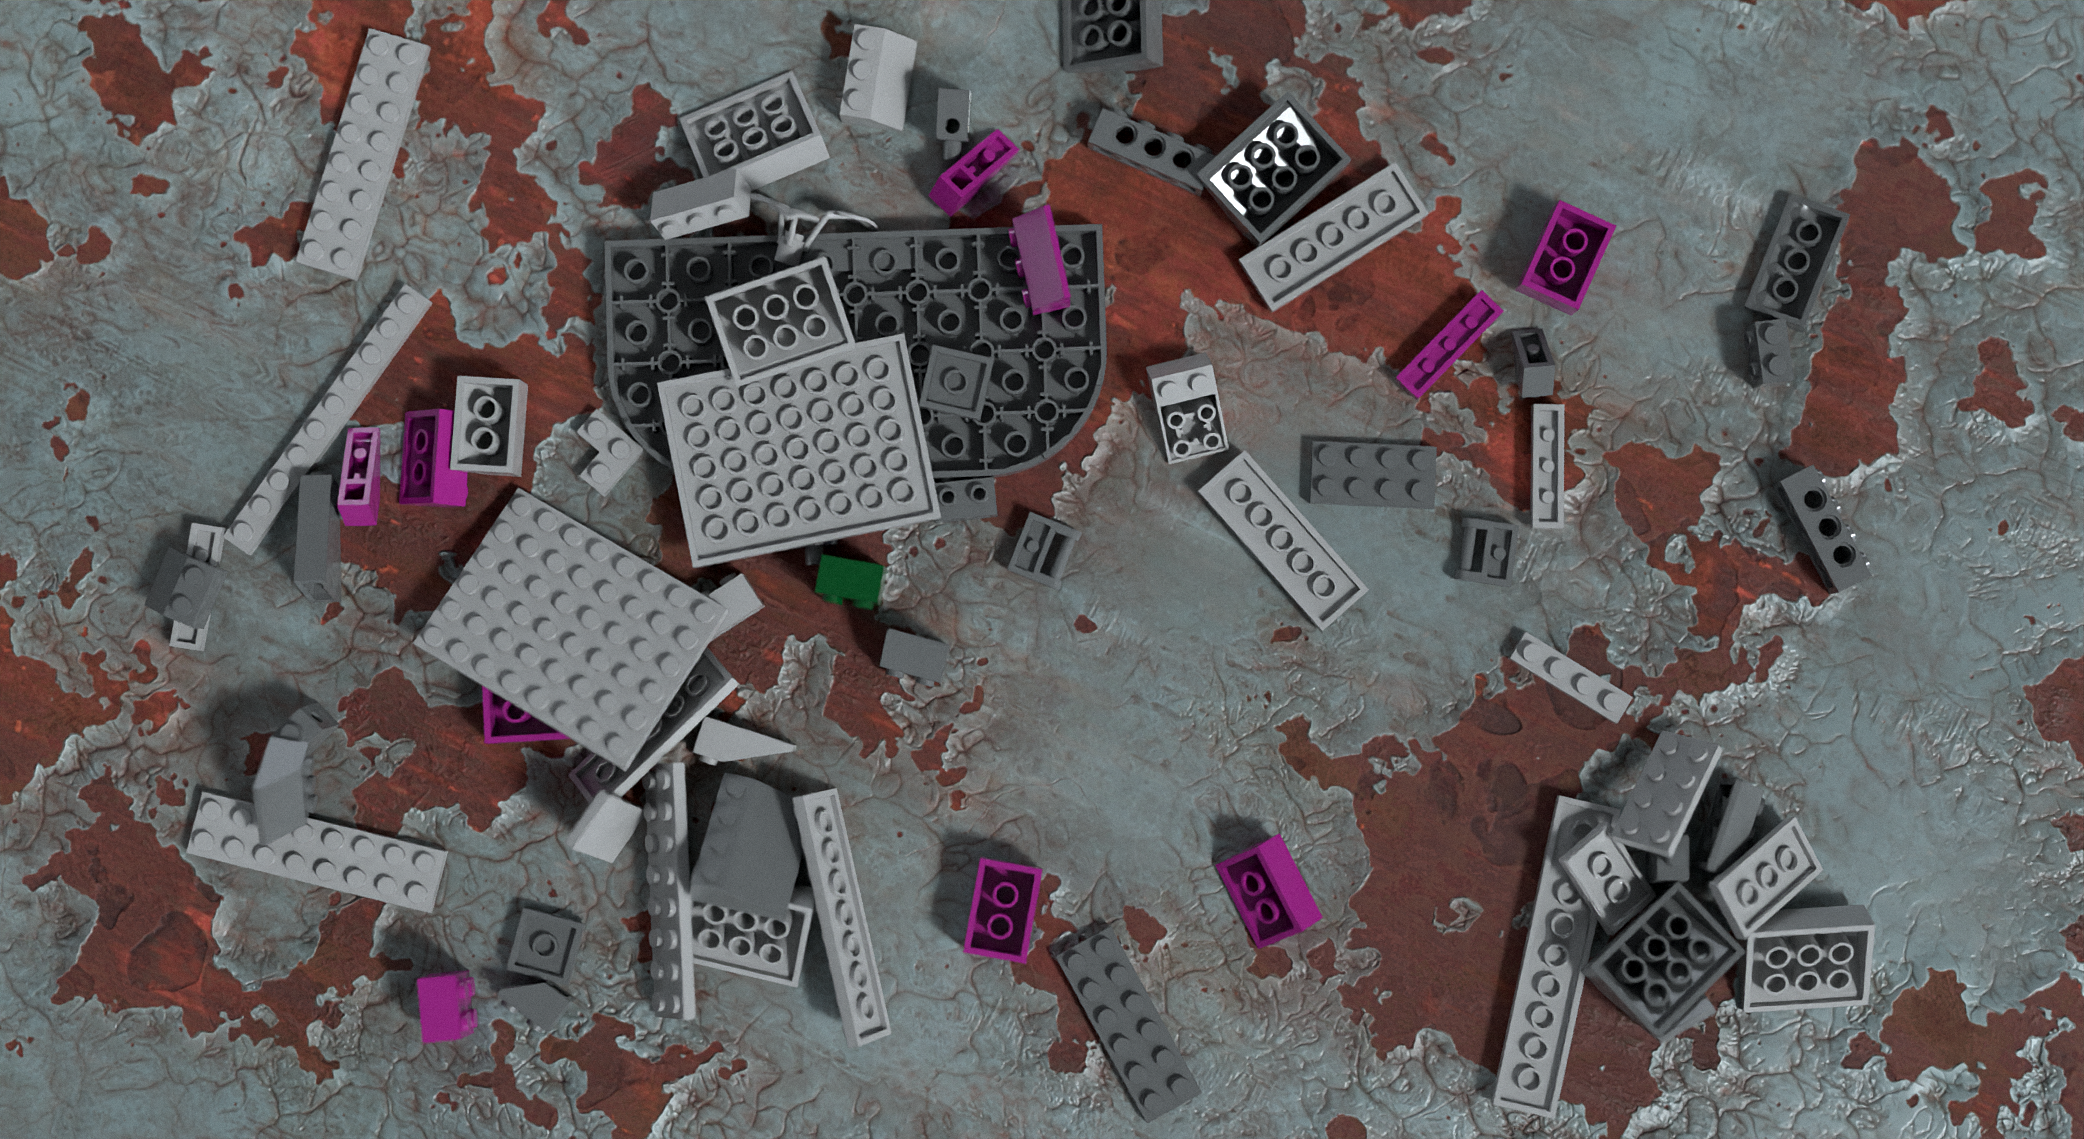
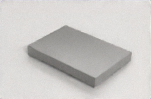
[564,790,644,863]
[1558,821,1657,935]

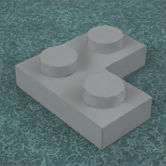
[577,409,645,497]

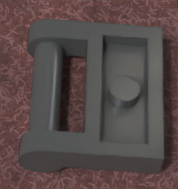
[1007,512,1082,591]
[1454,518,1519,587]

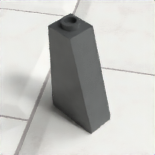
[294,472,342,603]

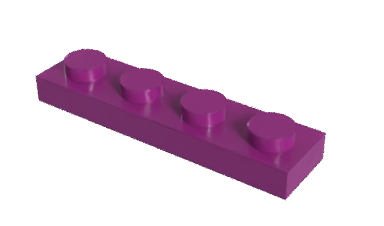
[1395,290,1504,401]

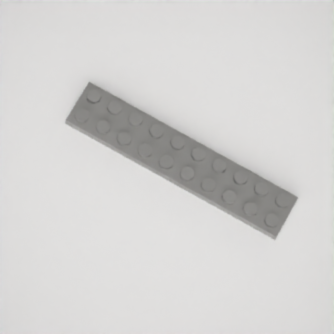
[1491,795,1621,1119]

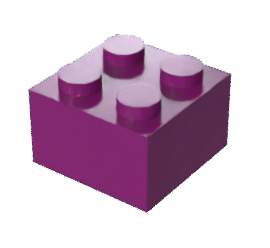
[417,970,478,1043]

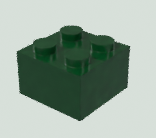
[815,555,887,611]

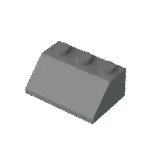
[840,24,917,133]
[450,376,528,477]

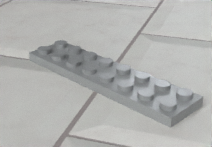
[295,28,431,281]
[642,763,696,1020]
[793,788,892,1048]
[186,791,448,913]

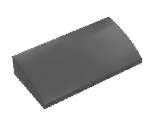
[1744,194,1850,333]

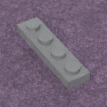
[1530,404,1565,529]
[169,523,226,651]
[1508,632,1633,724]

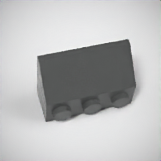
[253,737,318,845]
[1691,778,1765,876]

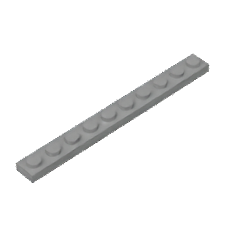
[223,284,433,555]

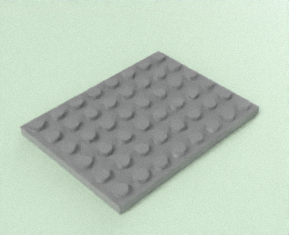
[657,333,941,568]
[413,488,729,772]

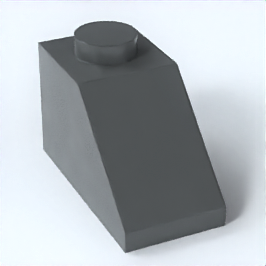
[1511,328,1555,398]

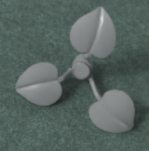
[750,192,878,267]

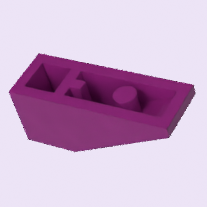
[928,129,1020,217]
[337,427,380,526]

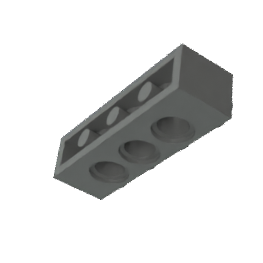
[1087,108,1216,196]
[1772,465,1872,594]

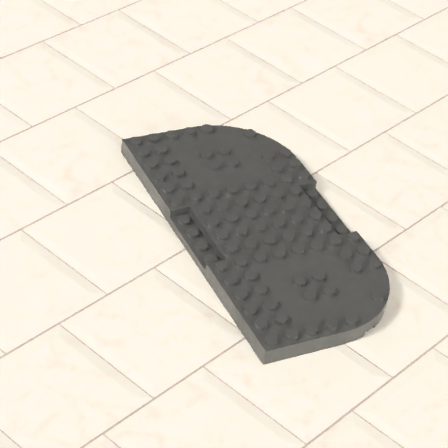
[604,224,1107,480]

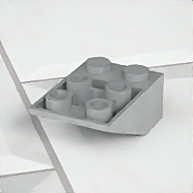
[1146,352,1229,464]

